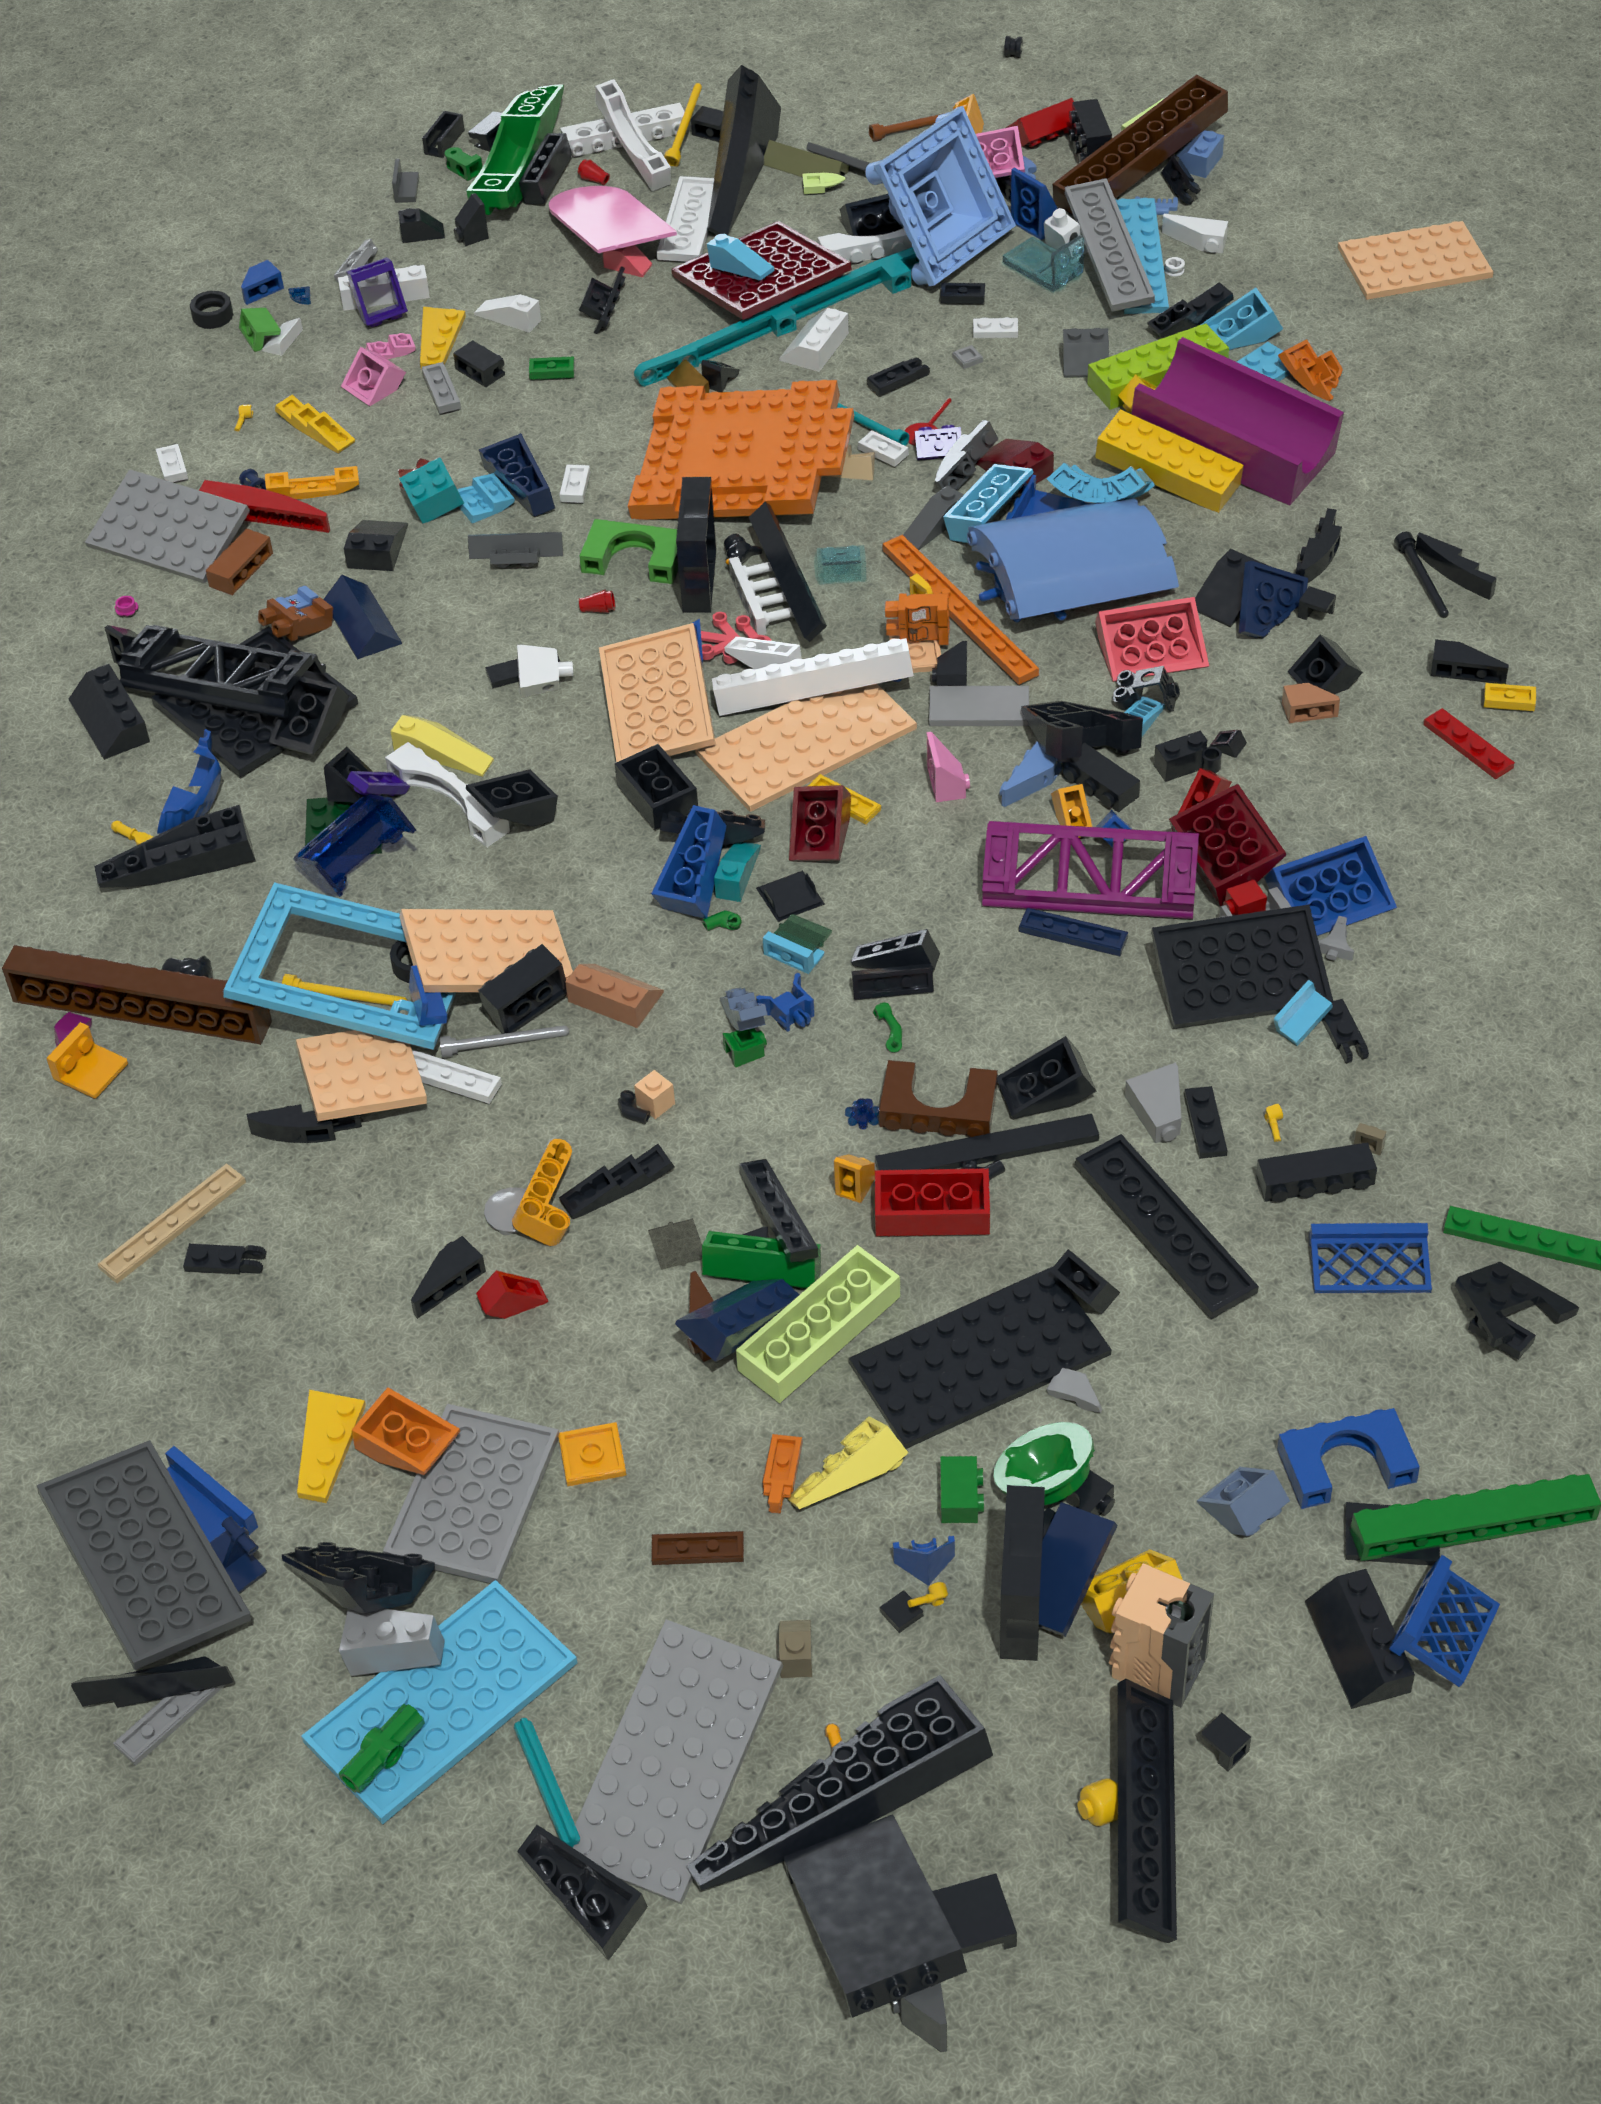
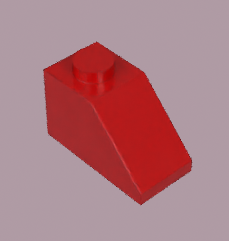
[1178,768,1232,814]
[476,1270,548,1319]

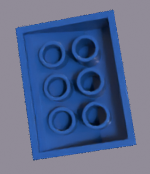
[1264,836,1397,936]

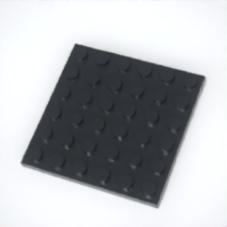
[151,626,358,777]

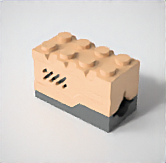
[1109,1563,1214,1708]

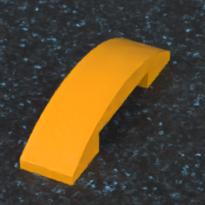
[265,466,359,499]

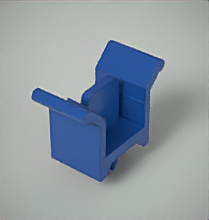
[756,973,815,1032]

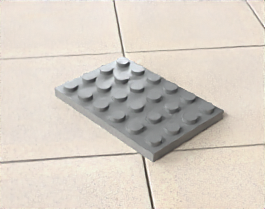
[85,469,250,584]
[383,1404,559,1584]

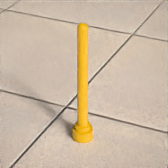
[664,83,702,167]
[282,974,408,1006]

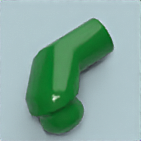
[702,910,742,931]

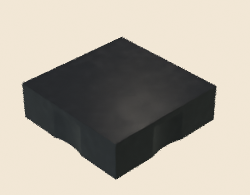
[676,477,717,613]
[1000,1485,1045,1661]

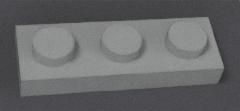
[422,362,461,414]

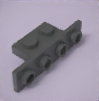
[468,532,563,567]

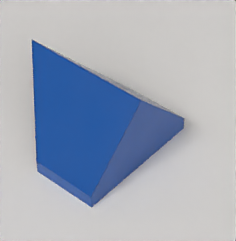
[893,1536,955,1586]

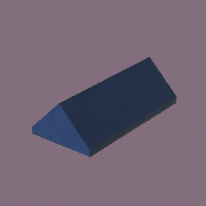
[323,575,402,660]

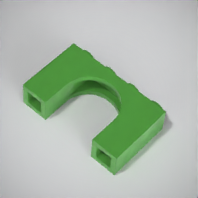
[579,519,679,584]

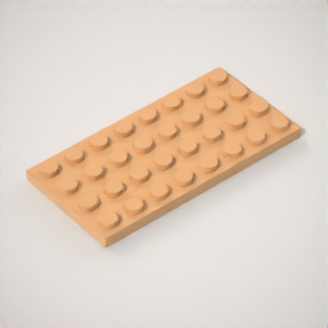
[695,684,917,812]

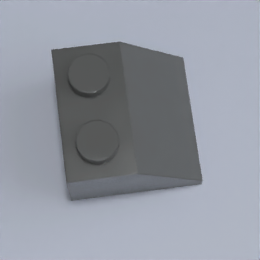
[1062,328,1109,378]
[892,1983,947,2052]

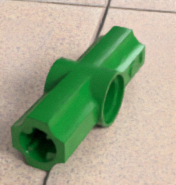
[338,1704,425,1793]

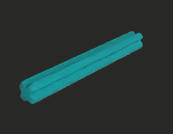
[514,1718,580,1848]

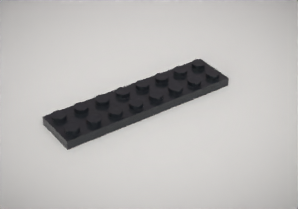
[1075,1134,1259,1319]
[1117,1679,1177,1943]

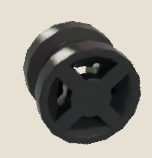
[1004,36,1023,58]

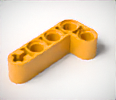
[512,1139,572,1246]

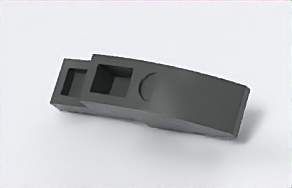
[935,420,998,490]

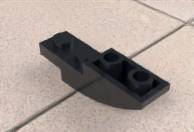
[1147,282,1234,337]
[1295,508,1342,583]
[660,810,765,845]
[246,1104,362,1143]

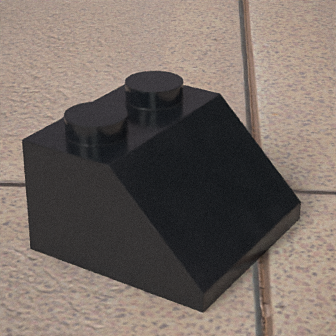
[1288,634,1363,695]

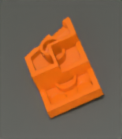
[1278,339,1343,401]

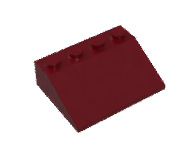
[1169,783,1286,906]

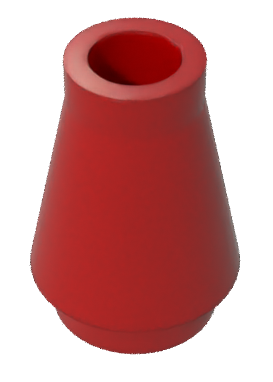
[577,159,610,185]
[579,589,616,613]

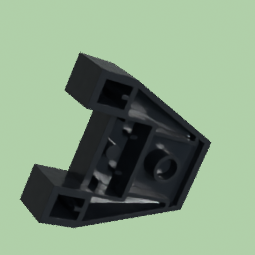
[1021,701,1143,762]

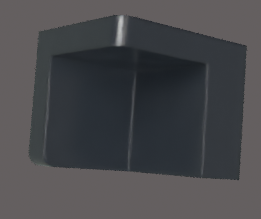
[1298,586,1336,620]
[1201,1713,1251,1772]

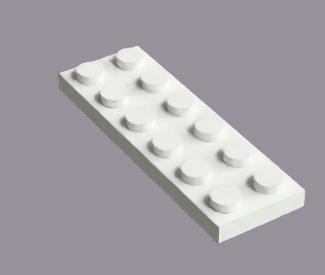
[657,176,714,262]

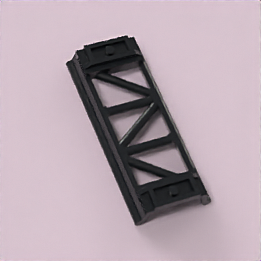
[118,625,326,719]

